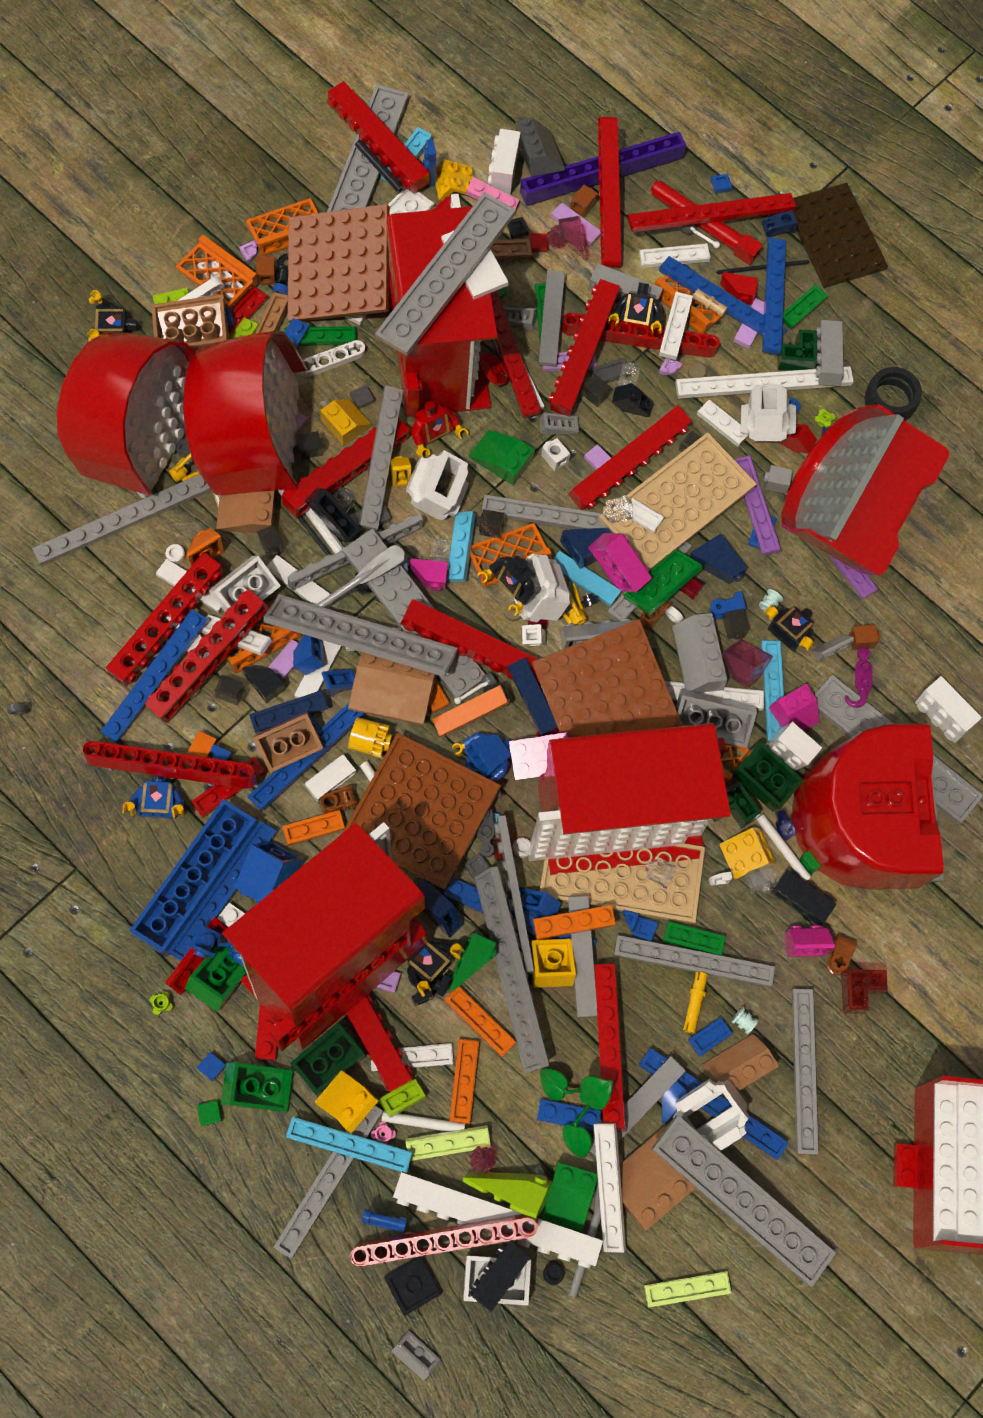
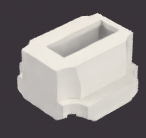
[740,384,796,441]
[406,450,469,520]
[514,554,570,622]
[673,1079,749,1151]

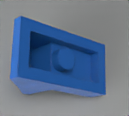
[322,669,355,697]

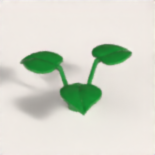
[540,1068,613,1158]

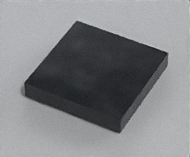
[384,1256,441,1316]

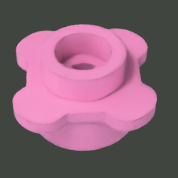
[371,1122,396,1145]

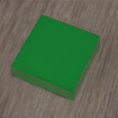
[800,851,821,875]
[197,1101,222,1127]

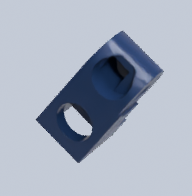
[762,210,797,237]

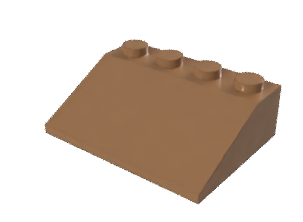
[152,294,230,352]
[216,490,276,534]
[348,652,437,726]
[619,1126,695,1231]

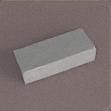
[812,635,854,662]
[392,1330,441,1380]

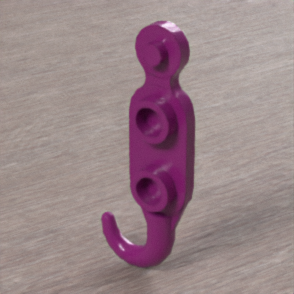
[845,648,873,708]

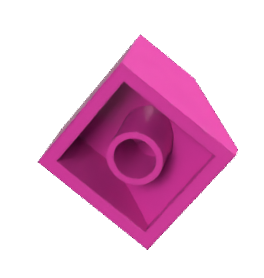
[769,684,819,731]
[785,925,835,957]

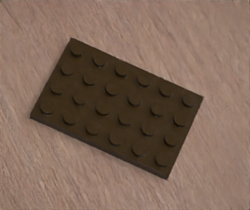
[793,183,888,288]

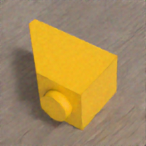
[390,456,411,487]

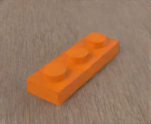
[282,810,345,846]

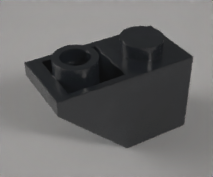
[612,383,653,417]

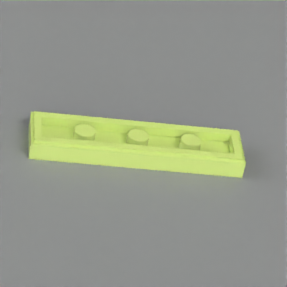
[405,1125,491,1161]
[644,1271,731,1308]

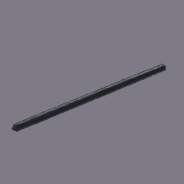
[716,260,809,274]
[276,490,331,556]

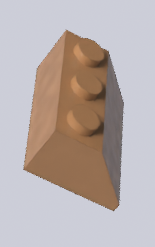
[253,711,324,773]
[702,1034,779,1099]

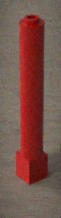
[650,180,763,266]

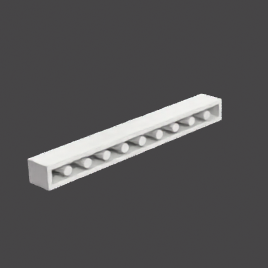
[393,1172,603,1269]

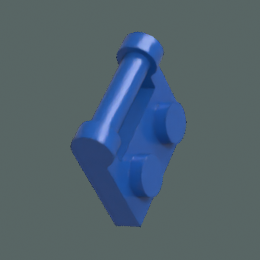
[362,1209,407,1233]

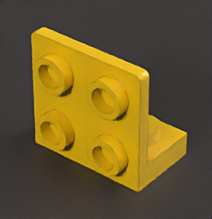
[435,159,474,201]
[720,827,776,879]
[315,1070,378,1134]

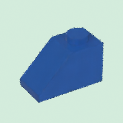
[293,635,324,676]
[519,887,561,917]

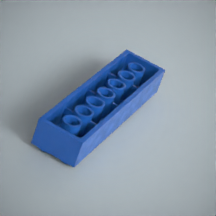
[129,799,257,957]

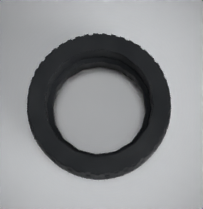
[864,367,922,421]

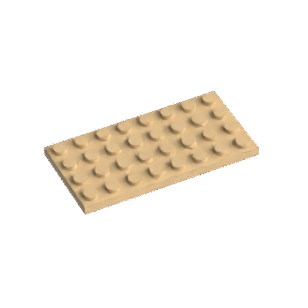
[599,432,757,571]
[540,844,705,924]

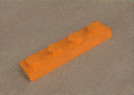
[533,905,616,940]

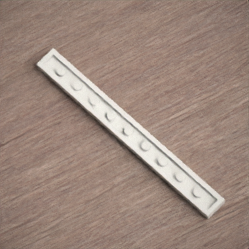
[675,366,854,399]

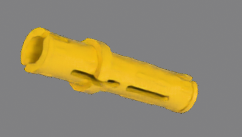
[683,971,708,1034]

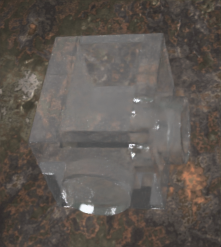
[744,864,777,894]

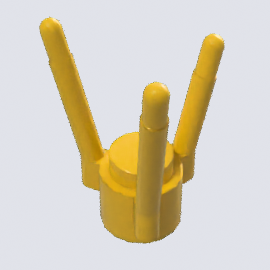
[168,453,200,483]
[562,583,587,625]

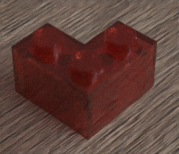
[841,969,888,1014]

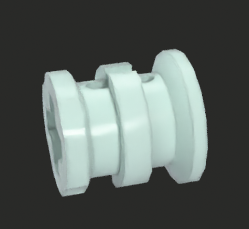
[759,589,783,611]
[731,1007,758,1034]

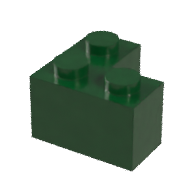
[777,329,817,371]
[712,781,761,829]

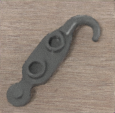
[477,790,502,857]

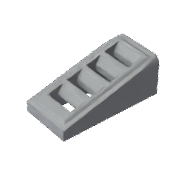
[503,307,537,330]
[539,412,579,435]

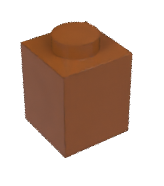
[570,185,598,217]
[256,256,275,285]
[849,624,880,650]

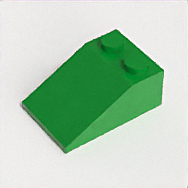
[468,430,535,486]
[446,933,497,993]
[185,945,247,1012]
[220,1062,293,1112]
[541,1162,598,1233]

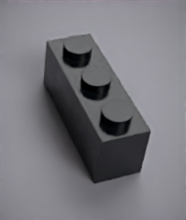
[305,488,361,543]
[771,870,837,926]
[470,1241,531,1312]

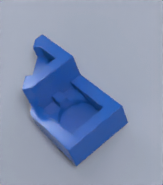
[622,909,659,942]
[661,1081,688,1124]

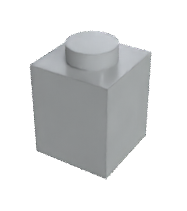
[763,465,792,494]

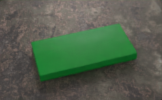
[623,550,703,615]

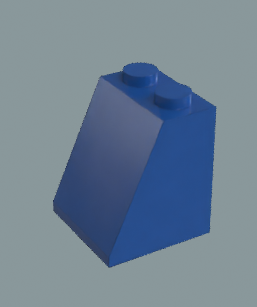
[234,841,303,903]

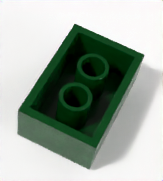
[730,741,803,812]
[290,1022,365,1098]

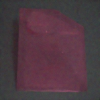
[556,216,588,260]
[722,639,773,687]

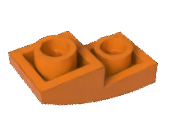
[185,730,217,769]

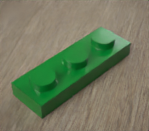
[783,284,828,330]
[663,921,726,956]

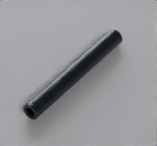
[355,140,404,193]

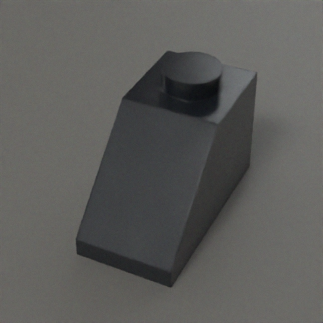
[242,666,285,704]

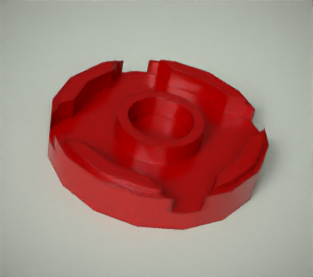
[480,352,508,386]

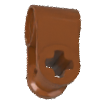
[640,601,672,629]
[320,786,359,814]
[826,934,857,975]

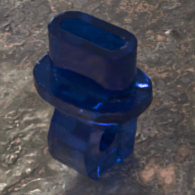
[775,810,795,841]

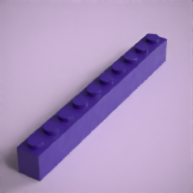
[520,131,686,206]

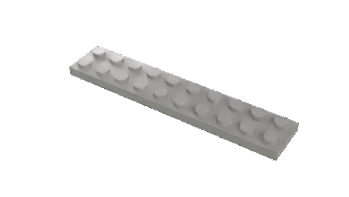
[327,84,409,212]
[375,192,516,356]
[342,529,485,698]
[264,594,458,677]
[814,675,983,825]
[474,866,549,1074]
[651,1115,836,1287]

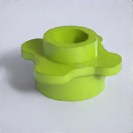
[814,409,835,427]
[150,992,173,1015]

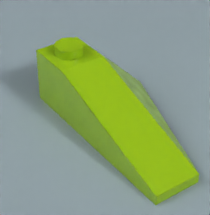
[463,1171,553,1219]

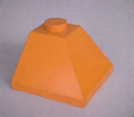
[186,528,224,567]

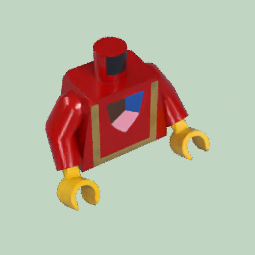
[411,401,468,458]

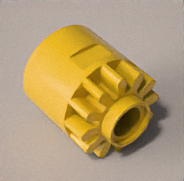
[348,717,393,758]

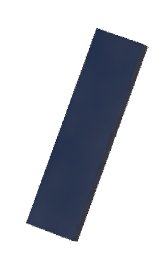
[507,658,558,736]
[249,690,329,733]

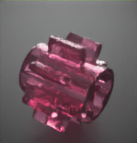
[547,225,568,248]
[469,1146,496,1173]

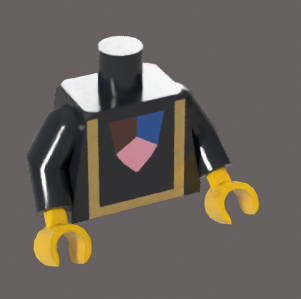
[608,282,663,334]
[87,290,137,341]
[478,555,535,616]
[764,605,814,652]
[407,941,465,997]

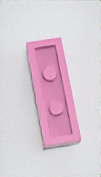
[465,177,519,209]

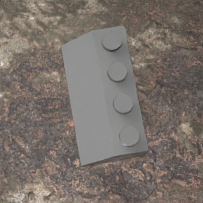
[672,613,727,693]
[560,619,635,650]
[675,689,757,748]

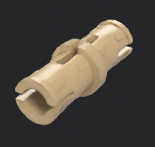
[692,289,728,317]

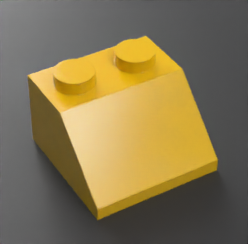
[320,399,372,446]
[531,939,576,988]

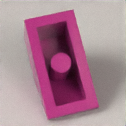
[410,558,448,591]

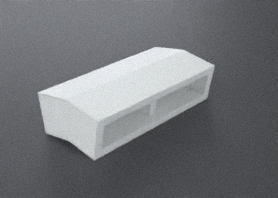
[303,754,356,803]

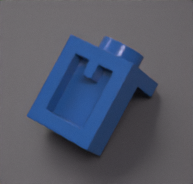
[189,924,219,958]

